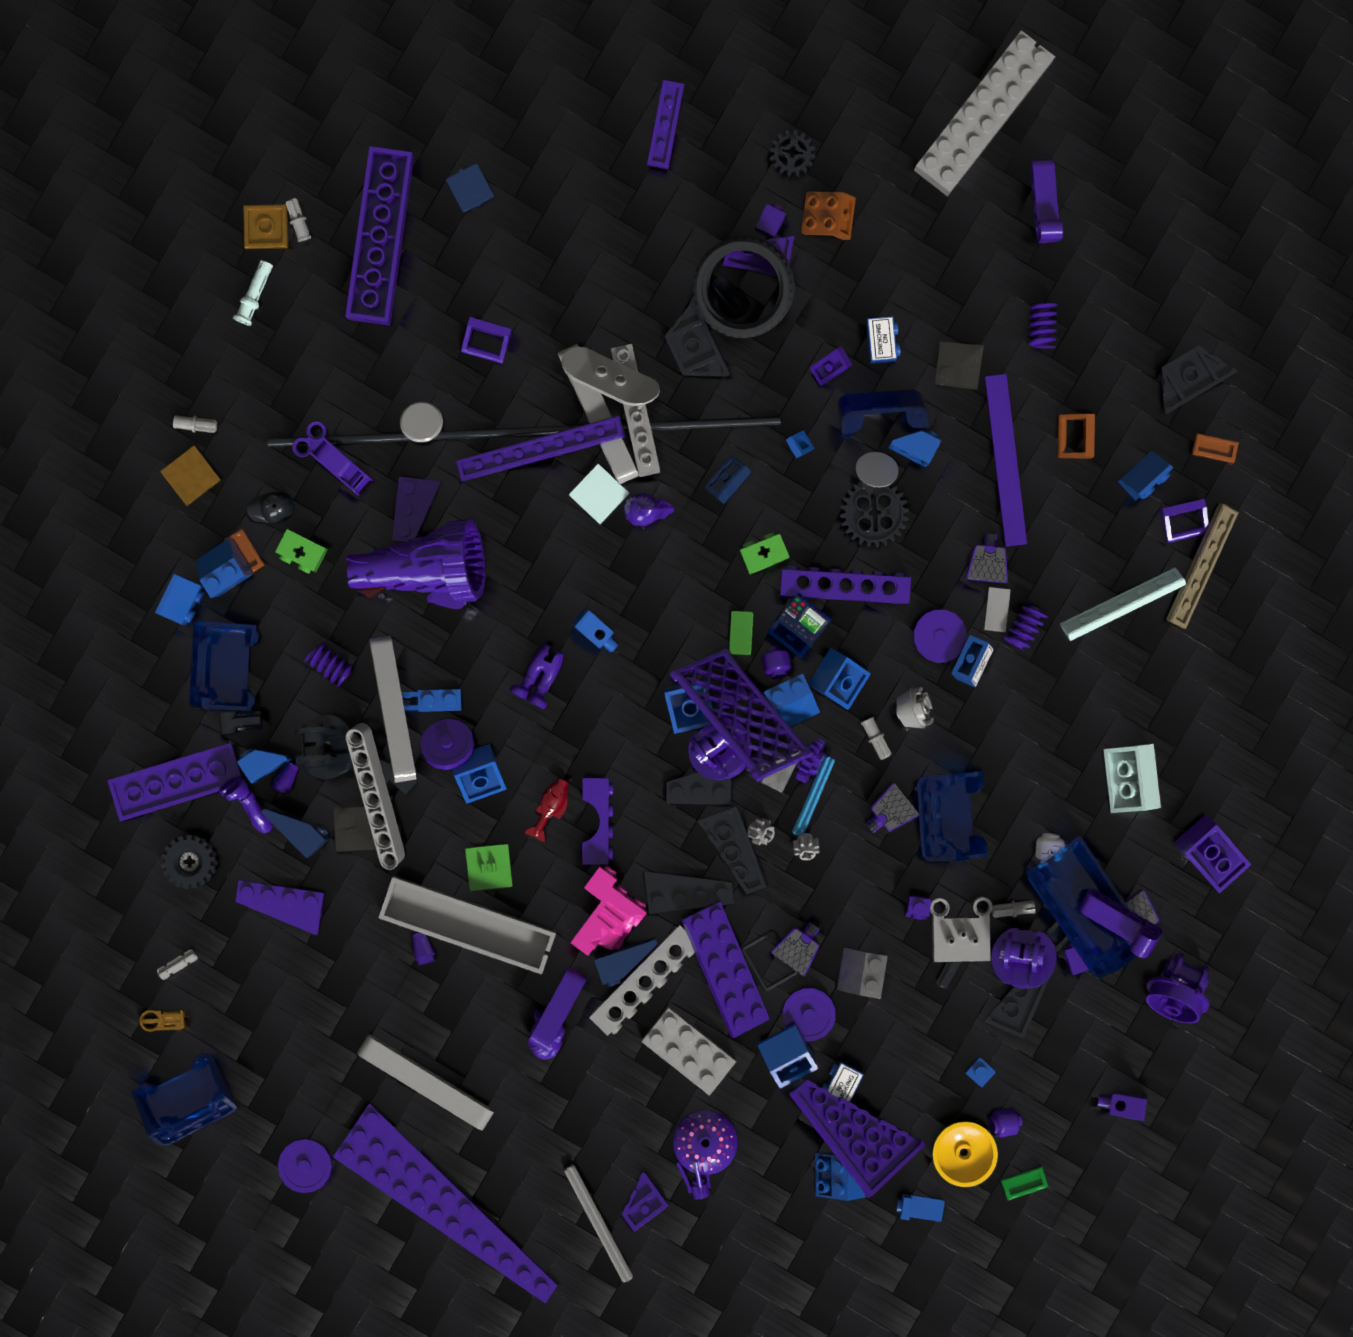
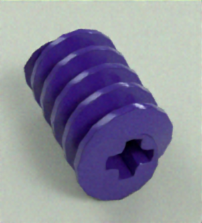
[1029,303,1057,349]
[1004,603,1048,651]
[304,642,352,688]

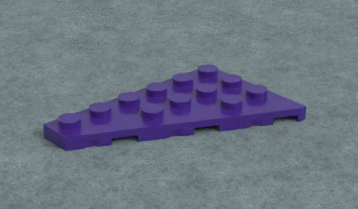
[789,1080,926,1198]

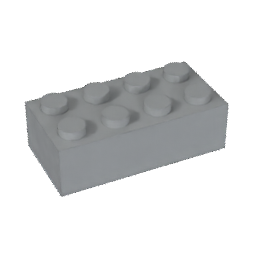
[642,1006,736,1096]

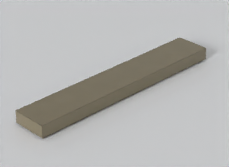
[1166,503,1239,629]

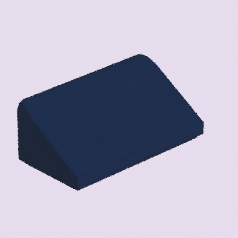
[704,455,751,504]

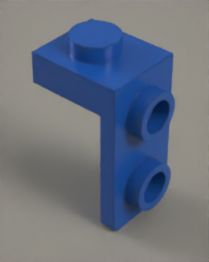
[896,1193,945,1222]

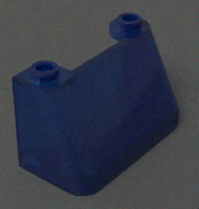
[837,389,929,438]
[189,622,258,711]
[917,771,988,862]
[131,1053,237,1146]

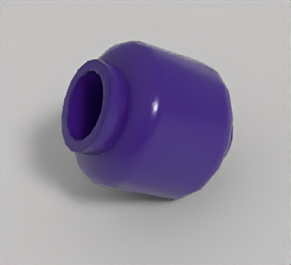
[761,646,791,679]
[988,1107,1022,1138]

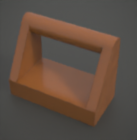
[1058,414,1095,459]

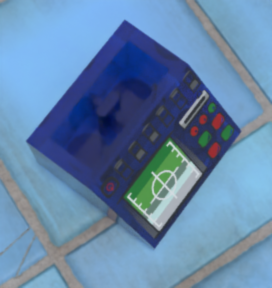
[768,593,832,659]

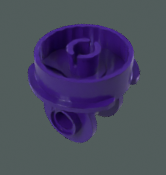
[689,717,751,780]
[991,928,1057,989]
[1146,952,1210,1023]

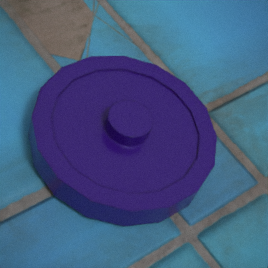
[913,610,967,663]
[420,719,474,770]
[782,987,835,1041]
[278,1138,333,1193]

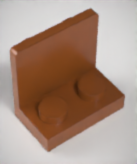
[801,192,856,240]

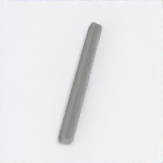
[564,1165,633,1282]

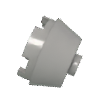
[896,687,934,728]

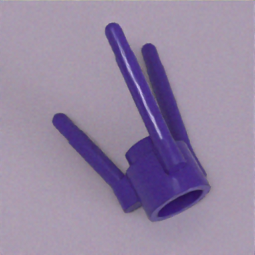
[676,1144,711,1199]

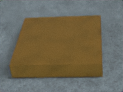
[244,204,288,249]
[160,446,221,506]

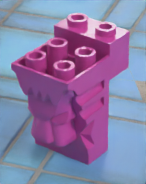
[571,865,647,955]

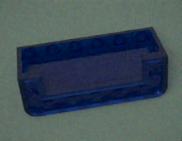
[1027,835,1137,978]

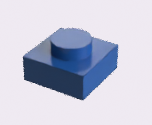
[786,430,815,458]
[965,1057,996,1088]

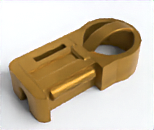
[140,1009,185,1032]

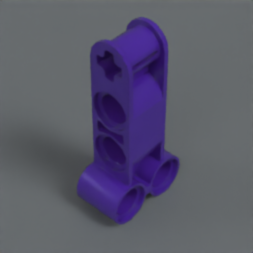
[293,421,373,496]

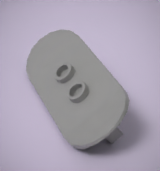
[562,347,660,410]

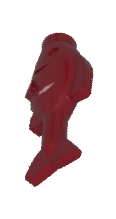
[525,777,569,842]

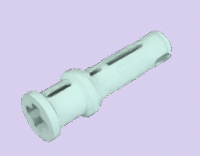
[233,260,273,326]

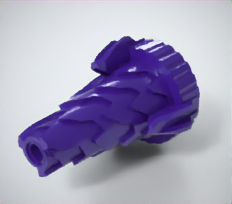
[346,519,485,609]

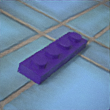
[647,80,684,169]

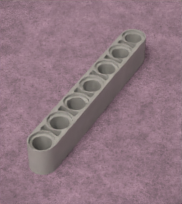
[558,344,639,485]
[369,635,416,783]
[346,723,405,870]
[357,1034,494,1130]

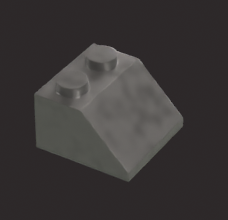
[744,746,799,792]
[837,947,888,999]

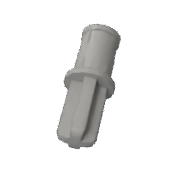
[286,198,311,242]
[173,415,217,433]
[861,717,891,759]
[991,900,1035,918]

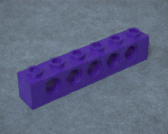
[780,566,911,604]

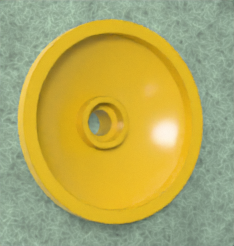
[933,1122,998,1187]

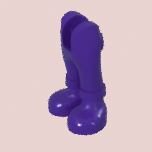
[509,643,564,709]
[219,776,273,833]

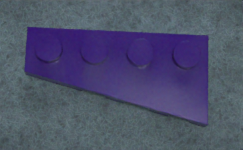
[235,880,324,935]

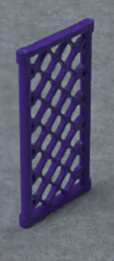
[670,648,813,782]

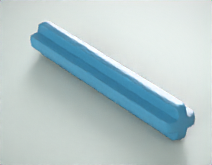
[792,756,835,836]

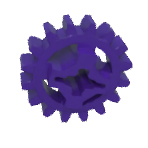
[796,737,826,783]

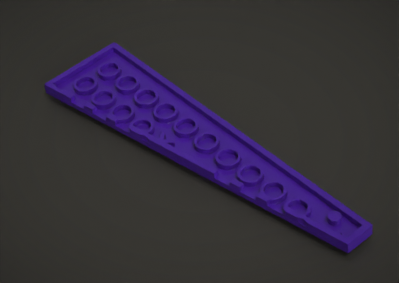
[333,1103,558,1303]

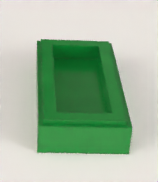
[1000,1166,1049,1200]

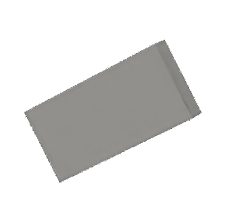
[984,587,1010,632]

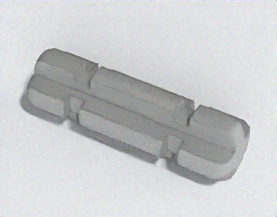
[157,949,198,980]

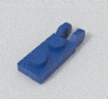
[401,689,462,712]

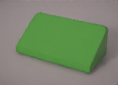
[729,611,753,655]

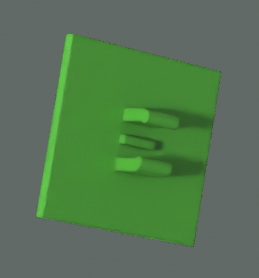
[465,844,513,891]

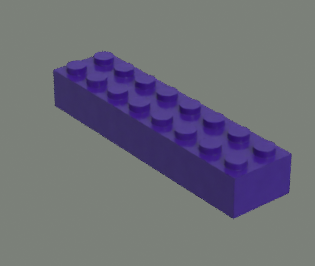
[345,146,414,326]

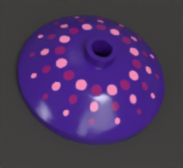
[673,1110,738,1175]

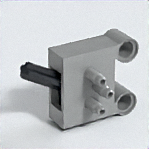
[930,896,993,989]

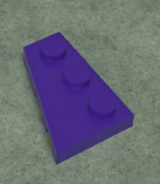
[723,236,795,277]
[392,477,442,542]

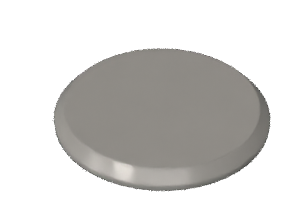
[400,402,443,442]
[856,452,898,487]

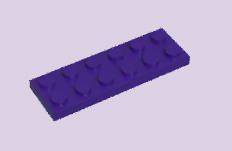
[107,743,243,821]
[681,902,770,1038]

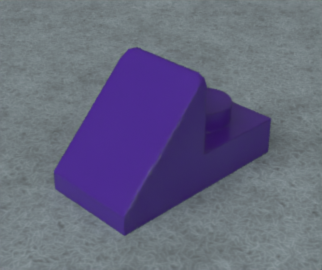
[810,347,852,386]

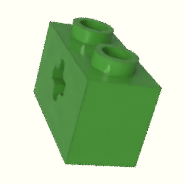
[275,529,328,574]
[740,532,790,575]

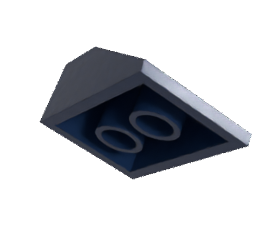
[261,807,330,858]
[594,937,658,987]

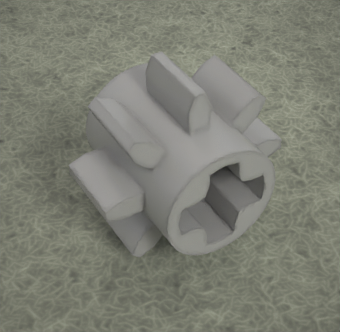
[748,818,775,845]
[793,833,819,860]

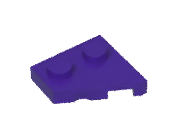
[622,1172,669,1232]

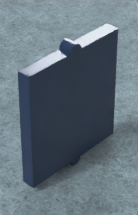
[446,163,494,213]

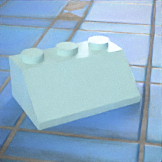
[1104,744,1161,813]

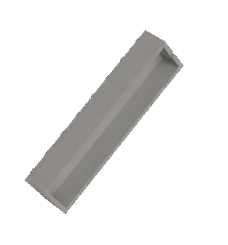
[914,31,1055,196]
[378,876,557,974]

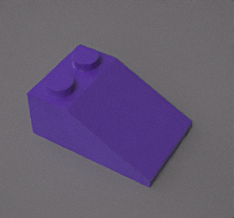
[1174,814,1251,893]

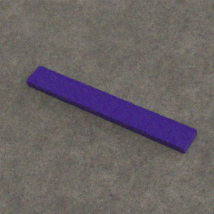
[984,374,1027,547]
[456,416,625,481]

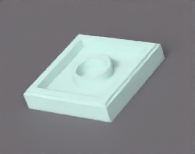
[569,464,629,524]

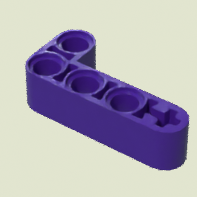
[1031,159,1063,243]
[1079,889,1163,958]
[528,967,588,1052]

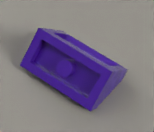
[461,317,512,364]
[1159,499,1209,543]

